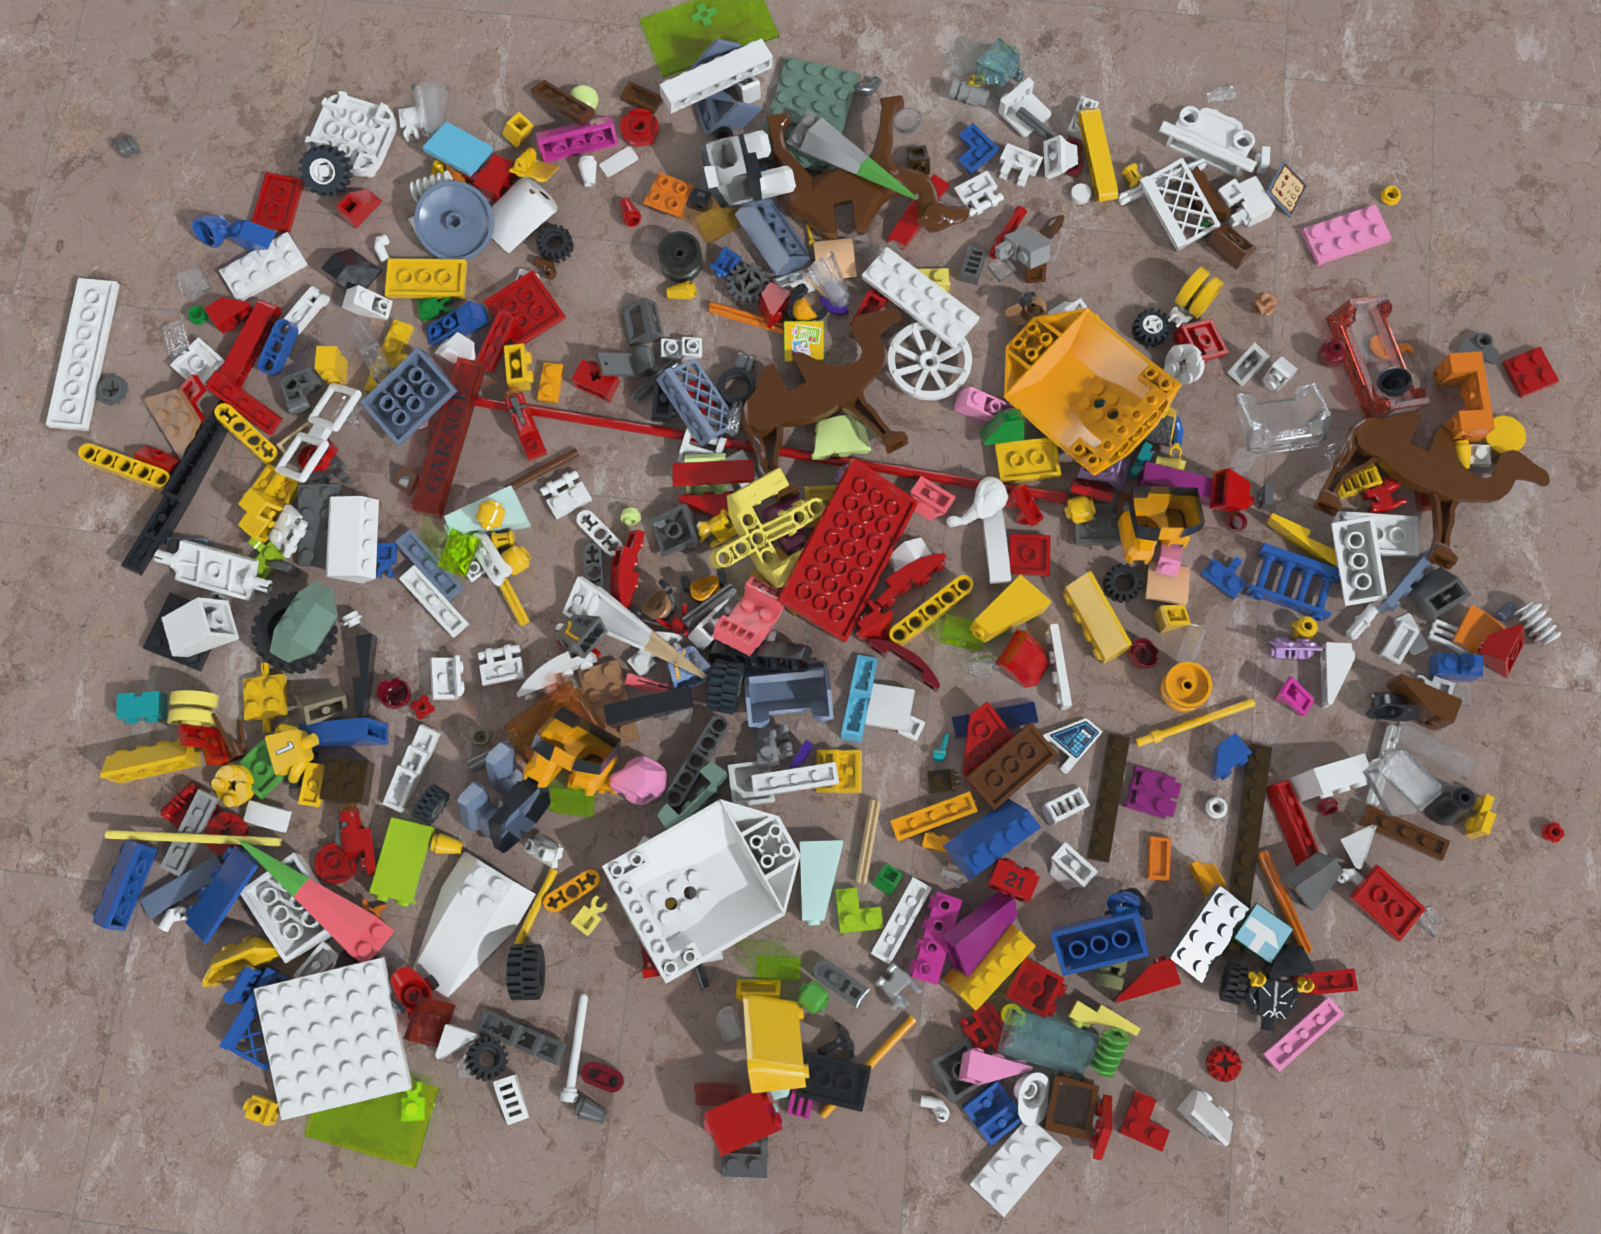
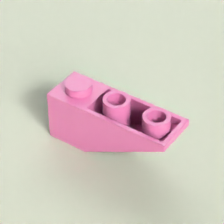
[954,386,1015,422]
[959,1048,1033,1085]

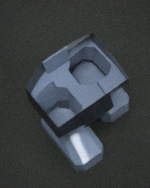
[457,742,551,853]

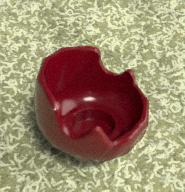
[1127,638,1160,669]
[376,678,411,709]

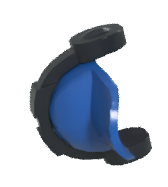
[1104,888,1153,921]

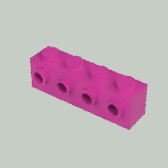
[909,892,962,985]

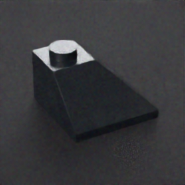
[321,248,382,292]
[1261,942,1315,979]

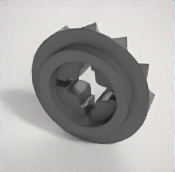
[96,375,129,406]

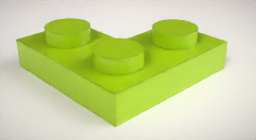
[835,887,883,934]

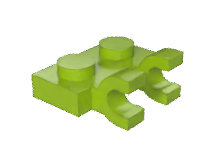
[238,538,286,580]

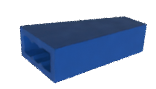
[299,718,388,747]

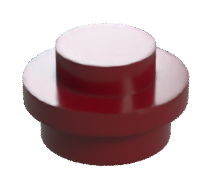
[1226,512,1247,532]
[1316,797,1338,816]

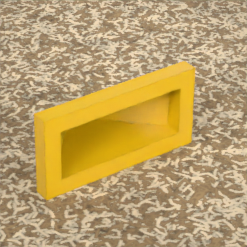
[736,979,781,1003]

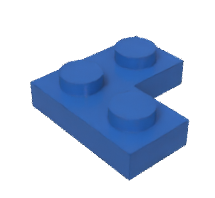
[957,123,999,176]

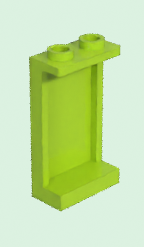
[369,817,437,907]

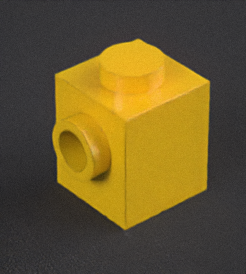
[502,112,534,148]

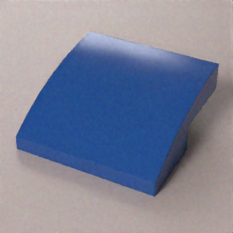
[961,1080,1022,1146]

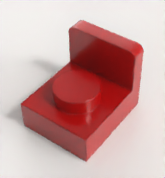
[857,599,883,631]

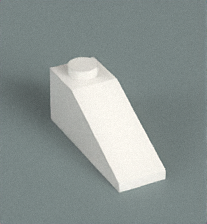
[687,593,741,652]
[1320,642,1355,708]

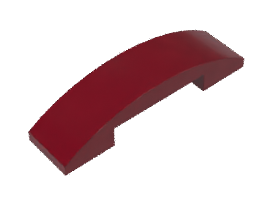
[868,639,940,693]

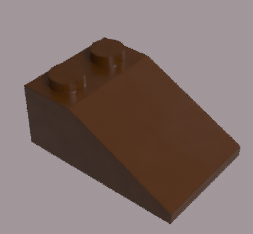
[1386,673,1462,731]

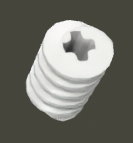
[410,170,453,203]
[1514,602,1562,648]

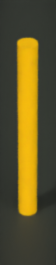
[514,868,558,944]

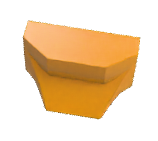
[1187,861,1226,898]

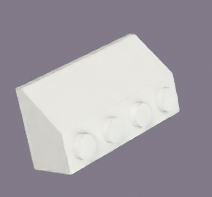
[326,496,379,584]
[1330,516,1387,606]

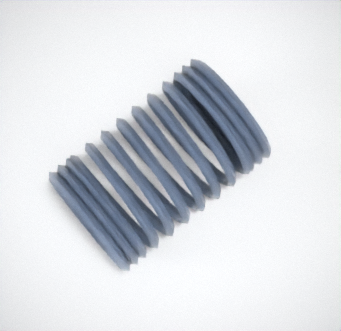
[1494,601,1517,622]

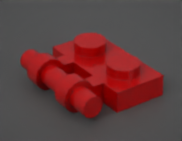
[958,1001,1015,1055]

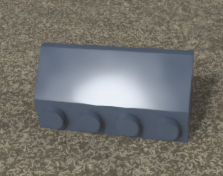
[735,199,814,275]

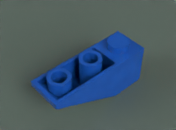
[425,301,490,345]

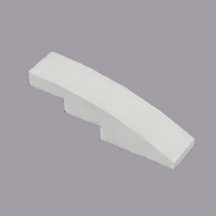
[982,509,1011,584]
[382,724,441,813]

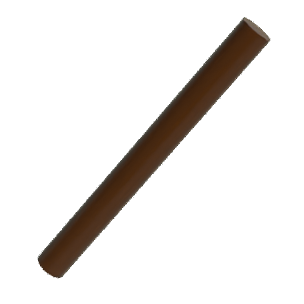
[504,448,579,490]

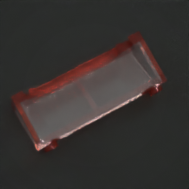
[1326,294,1430,419]

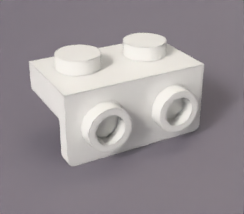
[430,655,464,700]

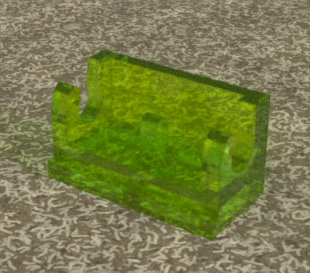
[437,528,481,578]
[940,614,983,652]
[550,787,597,818]
[756,955,801,981]

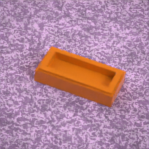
[1147,836,1171,881]

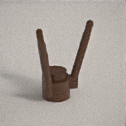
[211,713,248,762]

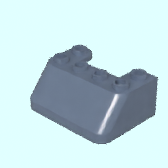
[744,661,834,728]

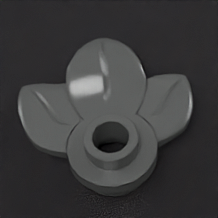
[1458,332,1499,365]

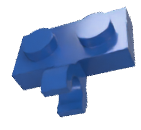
[1200,556,1247,600]

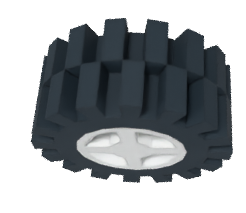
[1132,308,1171,347]

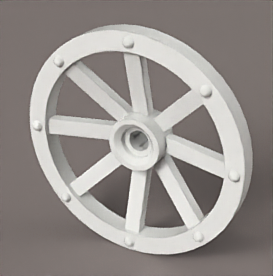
[887,322,972,401]

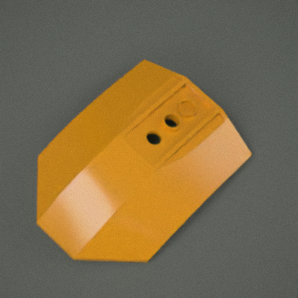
[1004,308,1182,476]

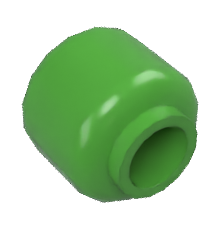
[797,981,830,1014]

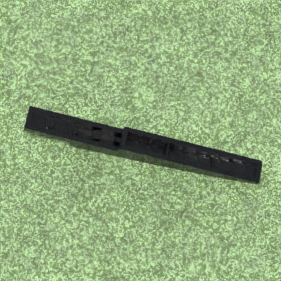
[121,399,235,576]

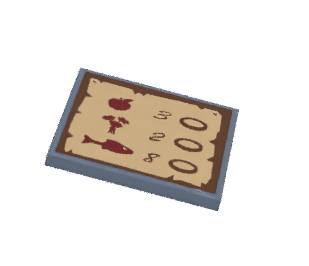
[1266,161,1308,217]

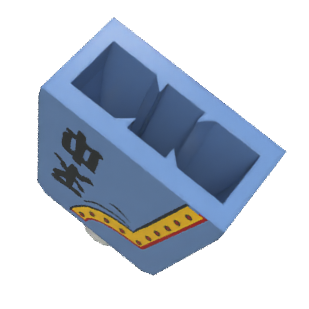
[667,643,711,689]

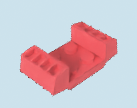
[713,576,785,656]

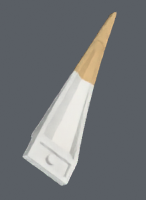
[562,576,707,678]

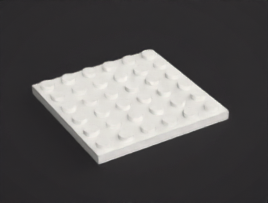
[254,957,413,1120]

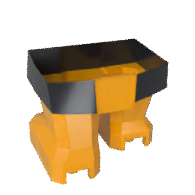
[1118,486,1205,564]
[522,707,621,796]

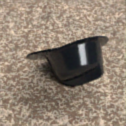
[1366,692,1419,722]

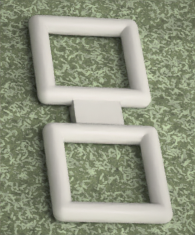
[275,382,362,483]

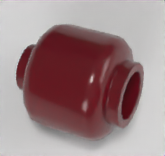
[1317,338,1347,368]

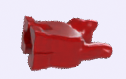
[1360,476,1407,514]

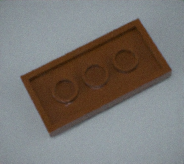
[966,722,1058,810]

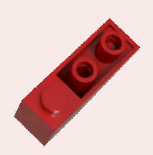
[678,491,735,523]

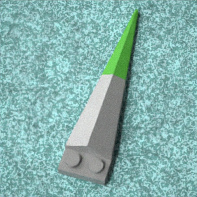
[786,110,917,200]

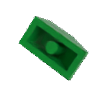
[980,409,1024,445]

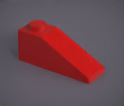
[1113,956,1181,1003]

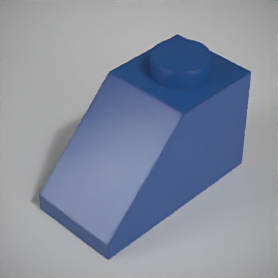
[228,220,276,250]

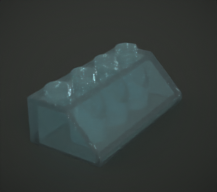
[997,1008,1099,1077]

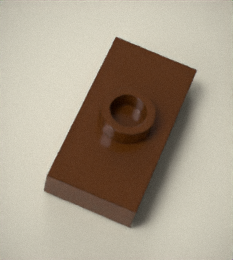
[620,81,663,115]

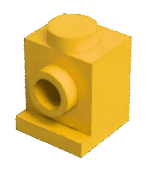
[243,1094,279,1126]

